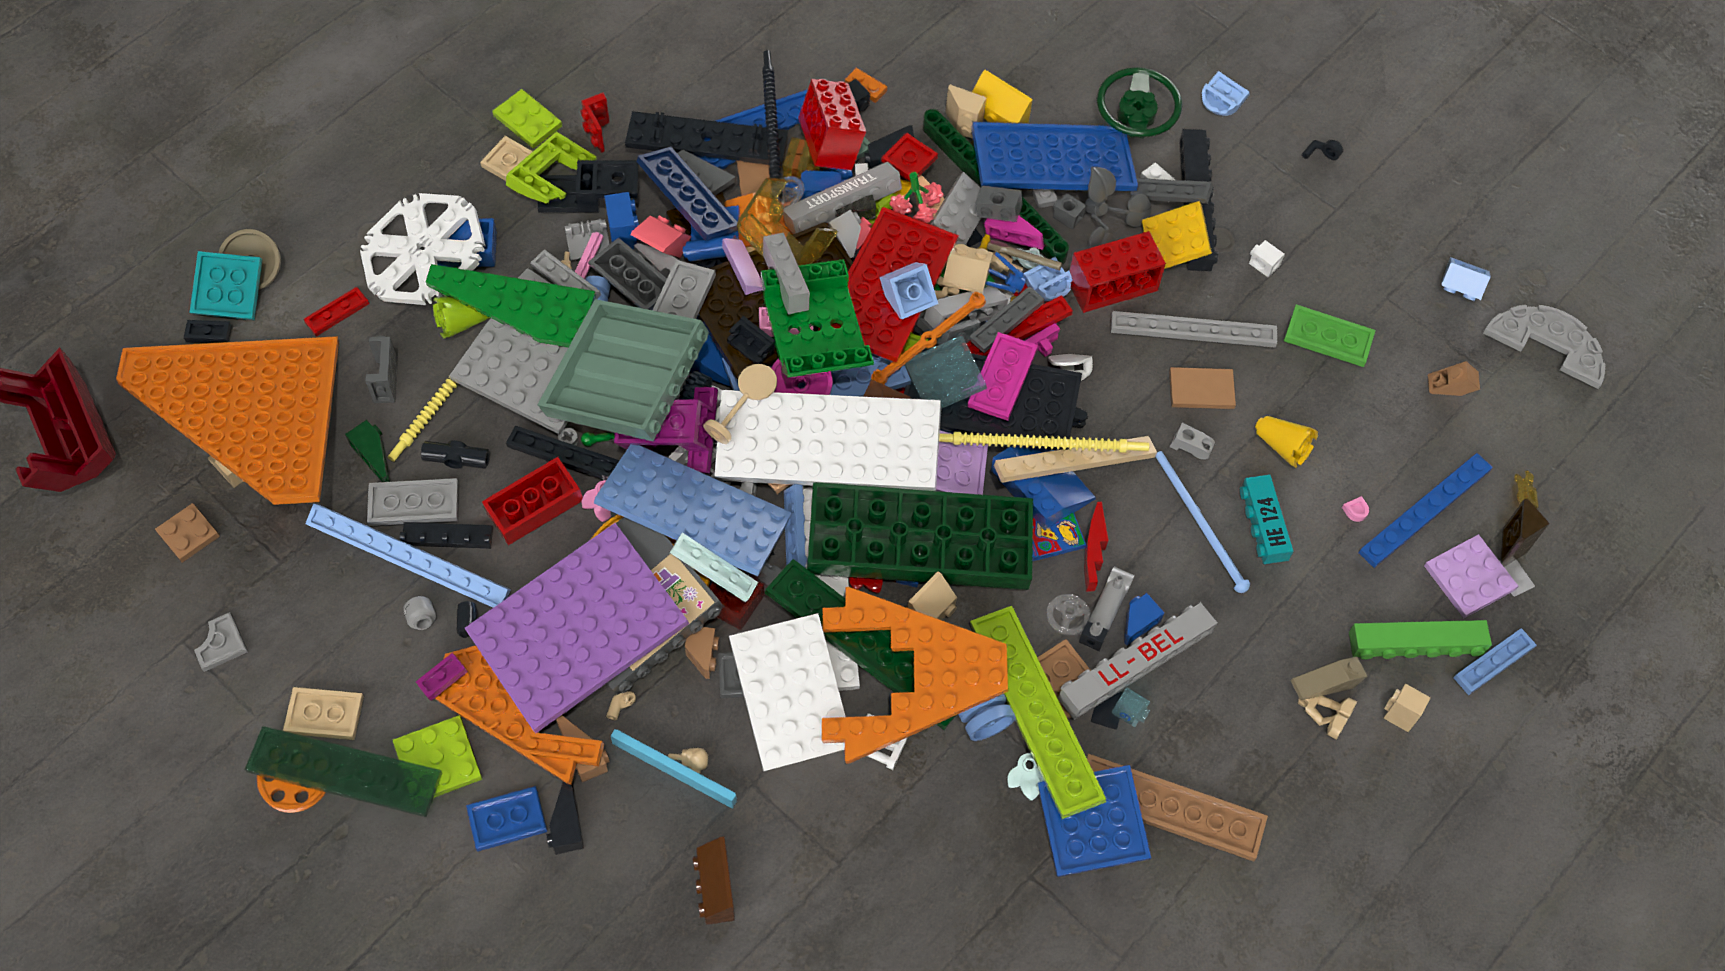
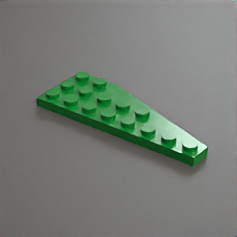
[425,264,596,348]

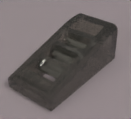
[835,195,876,220]

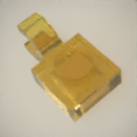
[1514,470,1539,508]

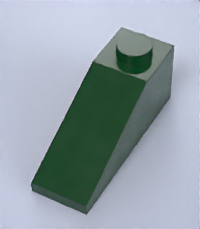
[345,420,390,482]

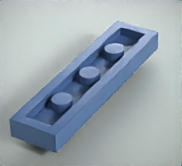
[784,484,807,568]
[1454,628,1537,695]

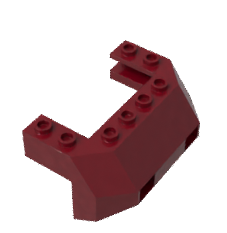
[0,347,116,492]

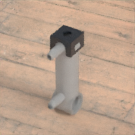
[1079,566,1135,651]

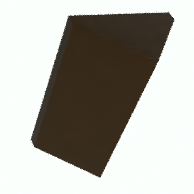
[1500,499,1550,567]

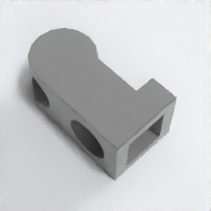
[1170,423,1215,459]

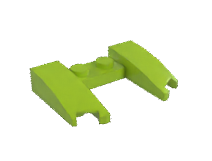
[506,131,596,203]

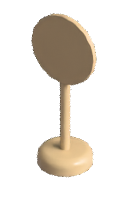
[703,364,777,445]

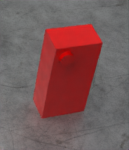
[482,457,583,546]

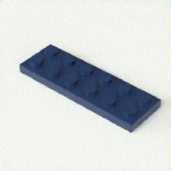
[637,147,740,241]

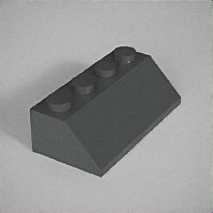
[588,238,667,310]

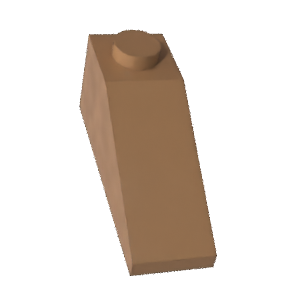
[556,715,610,782]

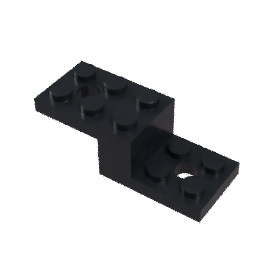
[537,160,639,213]

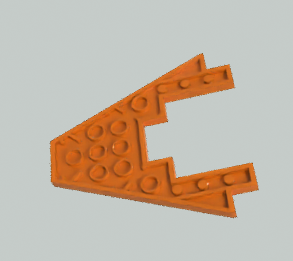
[822,587,1008,764]
[434,646,604,785]

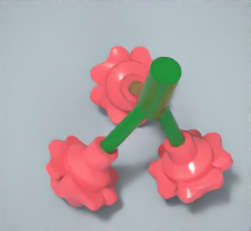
[889,172,944,223]

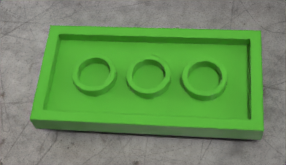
[1284,305,1376,367]

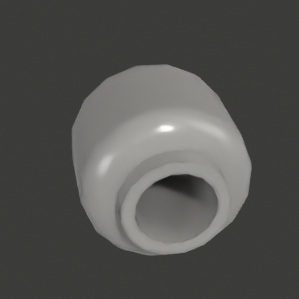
[403,596,436,630]

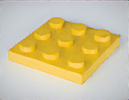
[1142,201,1212,269]

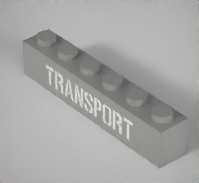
[782,162,902,234]

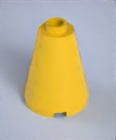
[1255,416,1318,468]

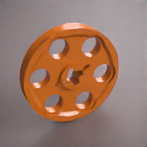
[257,742,331,813]

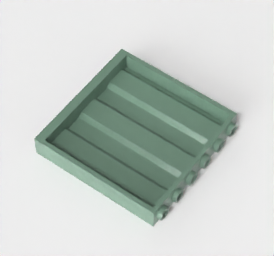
[537,299,709,441]

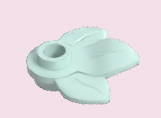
[1008,753,1044,800]

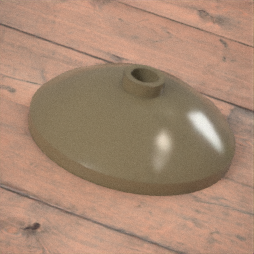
[219,229,281,290]

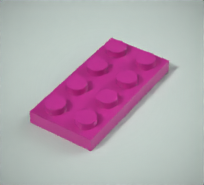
[968,332,1038,421]

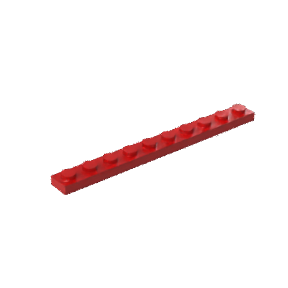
[895,295,1073,394]

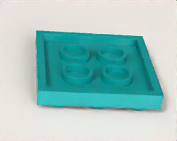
[190,251,262,320]

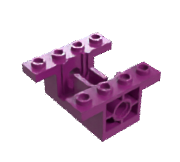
[614,387,718,474]

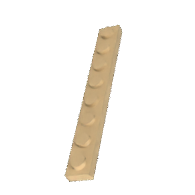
[994,436,1157,483]

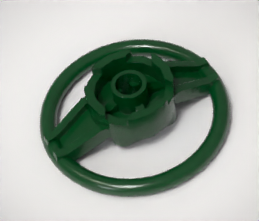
[1097,67,1182,139]

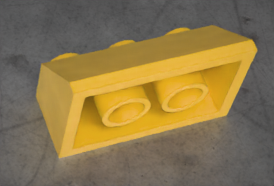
[972,70,1033,124]

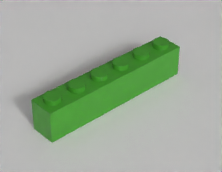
[1349,620,1492,659]

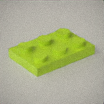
[493,89,562,149]

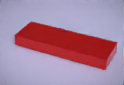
[303,287,369,337]

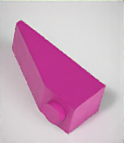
[984,216,1044,250]

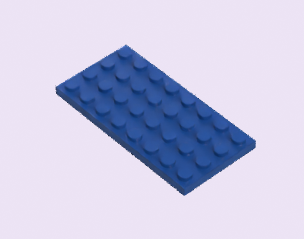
[971,122,1138,191]

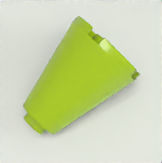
[433,297,489,338]

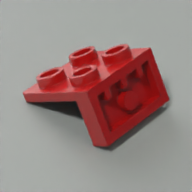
[580,93,610,153]

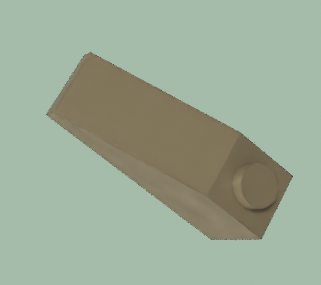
[1291,657,1367,700]

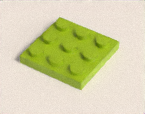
[393,715,482,805]

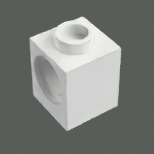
[1249,240,1285,277]

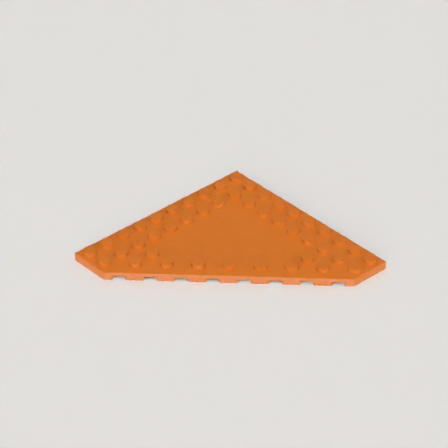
[116,336,339,505]

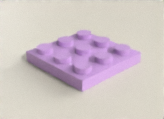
[936,430,988,495]
[1424,534,1519,619]

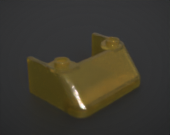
[737,178,838,266]

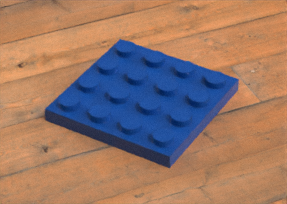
[1038,765,1151,877]

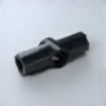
[421,440,490,469]

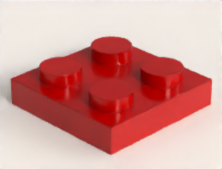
[882,133,938,181]

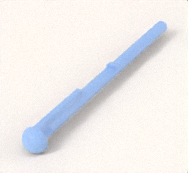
[1155,451,1250,593]

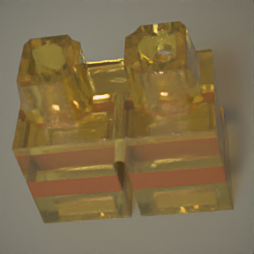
[783,137,820,180]

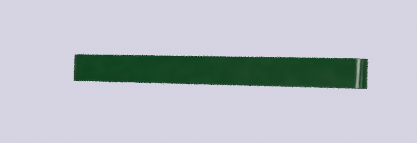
[923,109,1069,264]

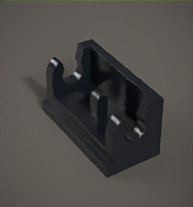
[727,316,775,364]

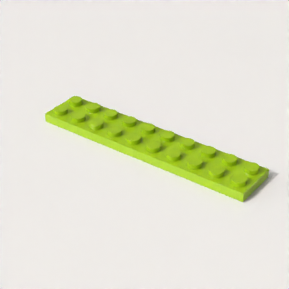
[970,606,1106,819]

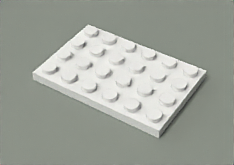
[729,613,845,771]

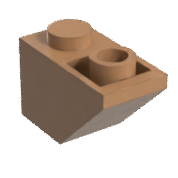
[1428,361,1480,396]
[685,627,719,679]

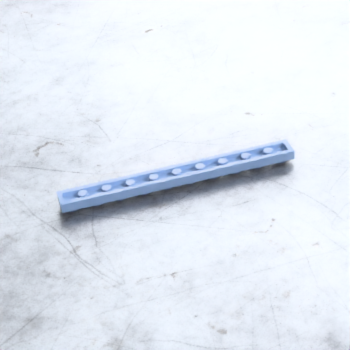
[306,504,511,608]

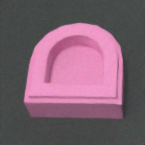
[1342,496,1369,522]

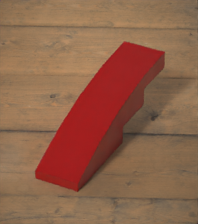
[1084,502,1109,592]

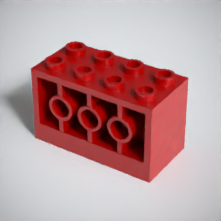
[798,79,866,170]
[1070,231,1166,313]

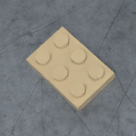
[283,687,364,740]

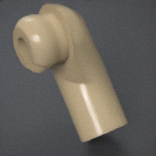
[606,691,636,720]

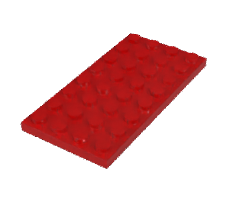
[818,207,959,363]

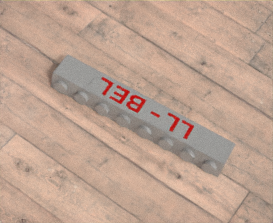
[1057,603,1217,720]

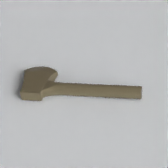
[987,240,1062,271]

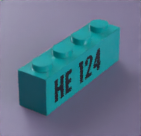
[1240,475,1294,564]

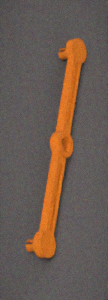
[871,292,986,385]

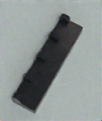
[400,522,493,549]

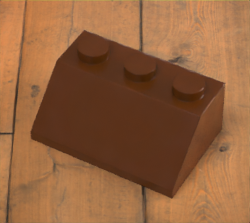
[693,837,735,925]

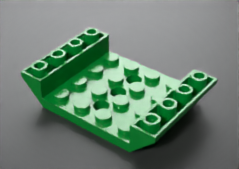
[761,259,874,377]

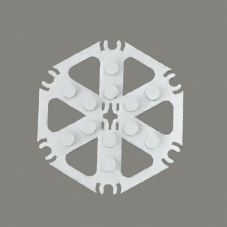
[360,193,486,305]

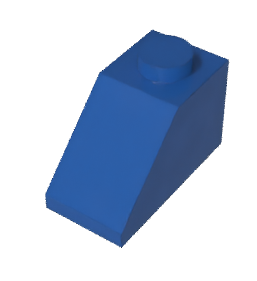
[1124,593,1164,646]

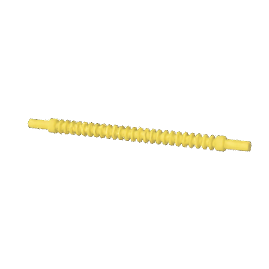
[387,376,458,462]
[939,432,1149,453]

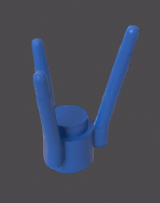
[986,252,1026,293]

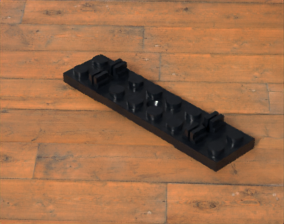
[625,111,788,167]

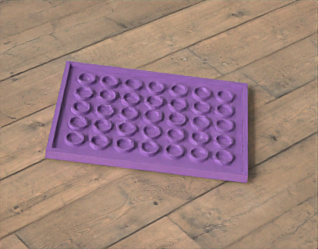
[465,523,690,733]

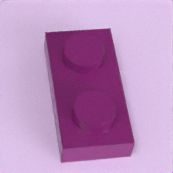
[416,653,468,701]

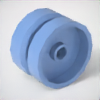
[958,694,1015,741]

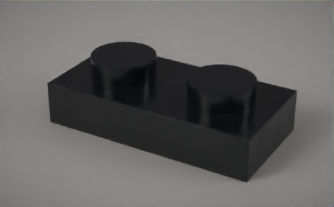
[183,320,232,343]

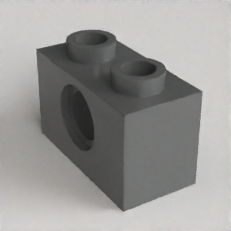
[976,185,1023,222]

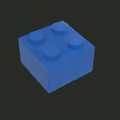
[604,192,639,249]

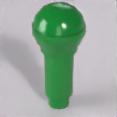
[581,432,614,447]

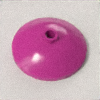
[771,358,833,395]

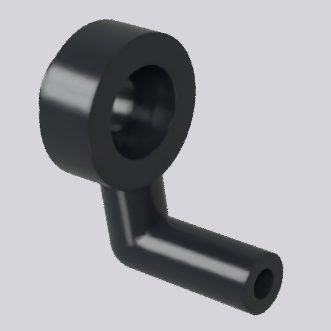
[1302,140,1343,160]

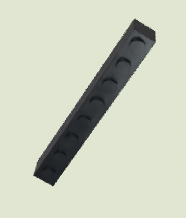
[1179,129,1218,271]

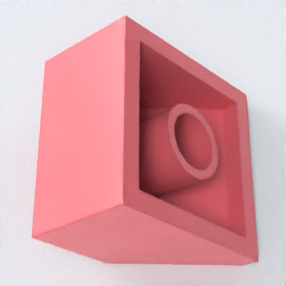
[630,215,691,258]

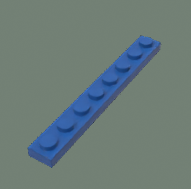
[1359,453,1493,568]

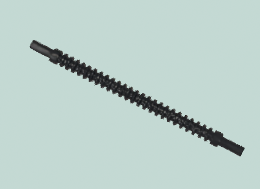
[762,50,783,216]

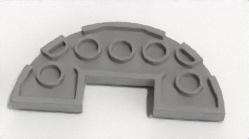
[1483,305,1605,389]

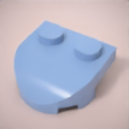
[1202,71,1250,116]
[1023,257,1072,301]

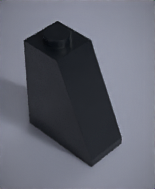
[864,125,914,170]

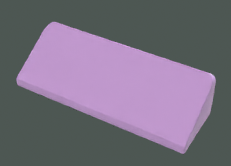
[722,238,763,295]

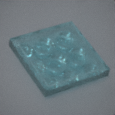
[905,335,987,409]

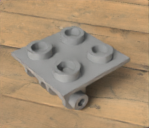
[565,218,609,261]

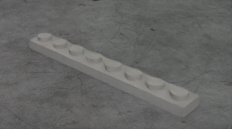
[1111,311,1277,347]

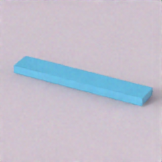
[611,729,737,809]

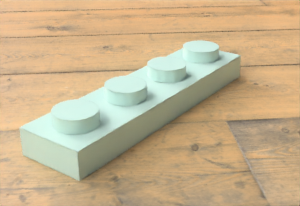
[670,533,758,602]

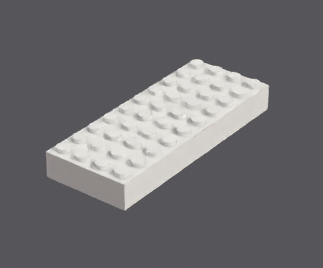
[715,390,941,491]

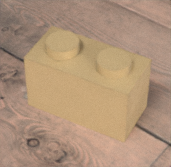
[1384,684,1430,732]

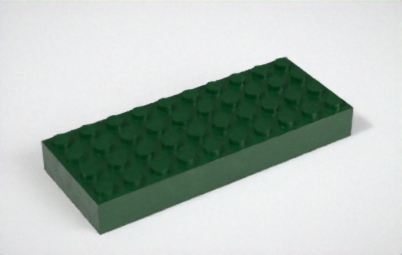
[807,482,1033,590]

